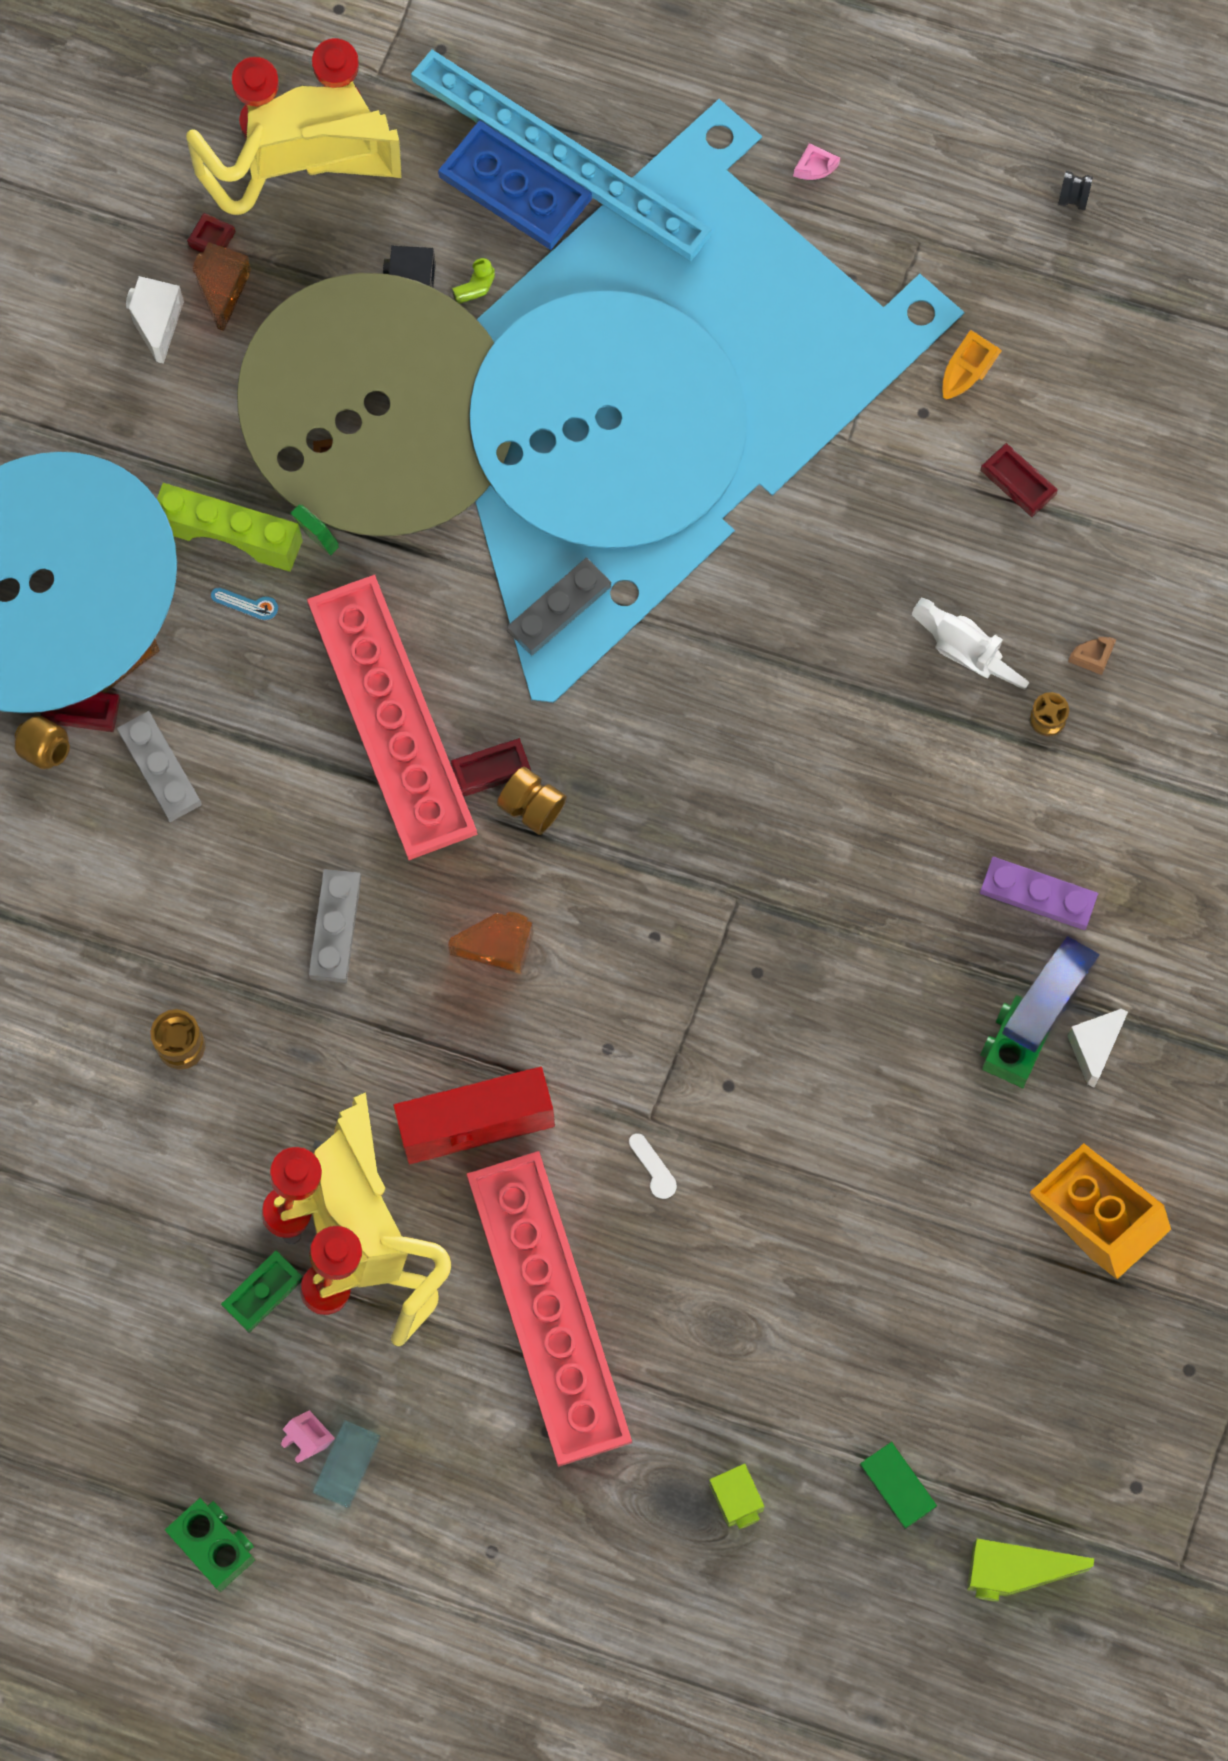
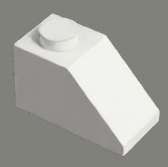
[126,276,184,364]

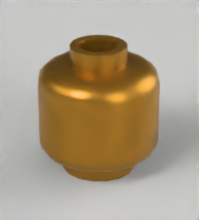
[15,716,70,770]

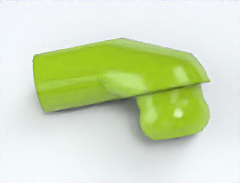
[452,258,495,304]

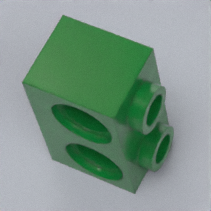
[980,995,1058,1088]
[165,1498,255,1592]

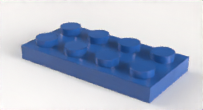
[438,120,592,250]

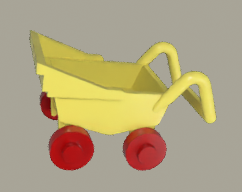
[186,38,402,215]
[262,1092,451,1346]

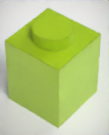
[709,1463,765,1529]

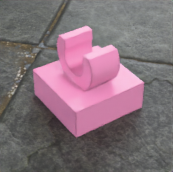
[281,1410,335,1463]

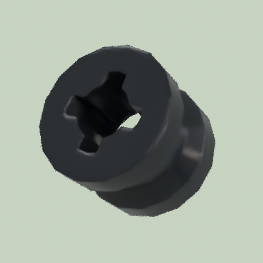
[1058,171,1093,211]

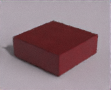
[187,213,236,260]

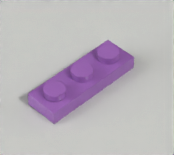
[980,857,1098,930]

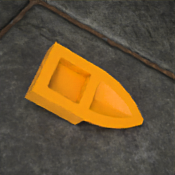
[942,330,1002,400]

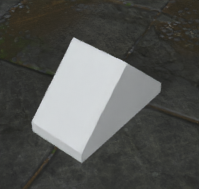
[1067,1009,1128,1087]

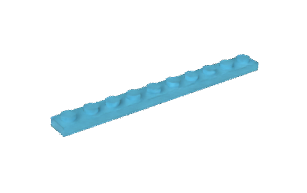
[411,49,712,261]

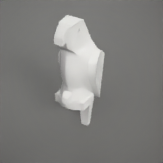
[912,597,1029,690]

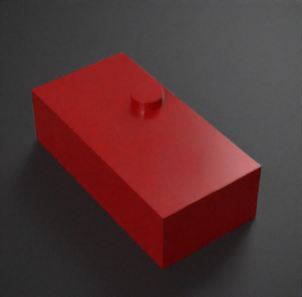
[393,1066,555,1165]

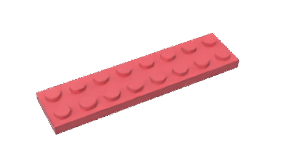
[307,575,477,861]
[467,1151,632,1467]

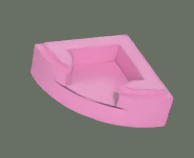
[793,143,840,180]

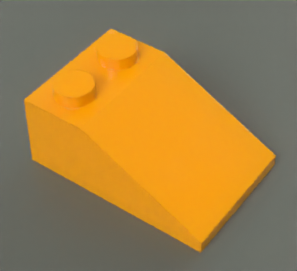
[1030,1143,1171,1279]

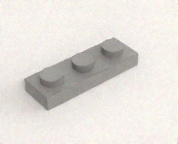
[117,711,202,822]
[309,869,361,983]

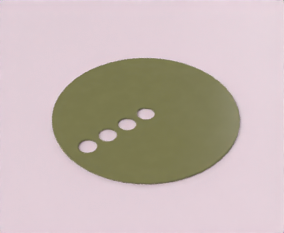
[237,273,511,536]

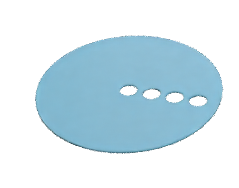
[470,290,747,548]
[0,452,177,713]

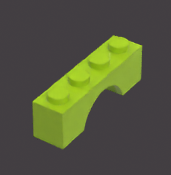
[157,483,303,572]

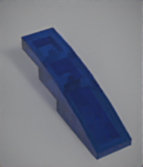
[1002,936,1100,1053]

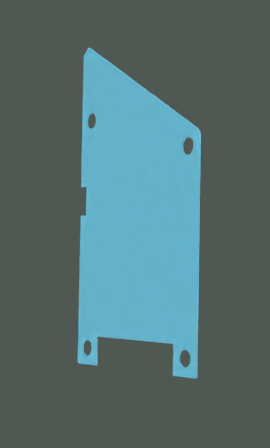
[475,99,965,703]

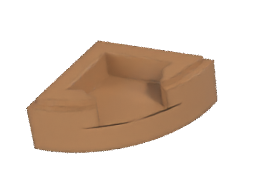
[1068,637,1116,675]

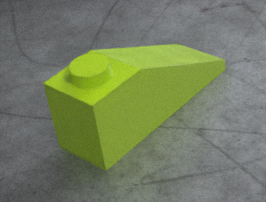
[967,1538,1094,1601]

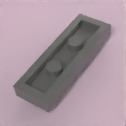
[507,557,611,656]

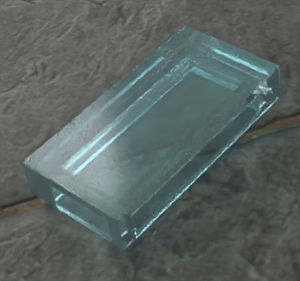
[313,1420,381,1509]

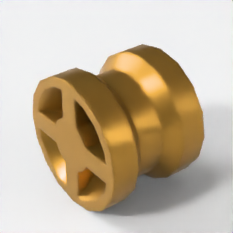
[1030,692,1070,736]

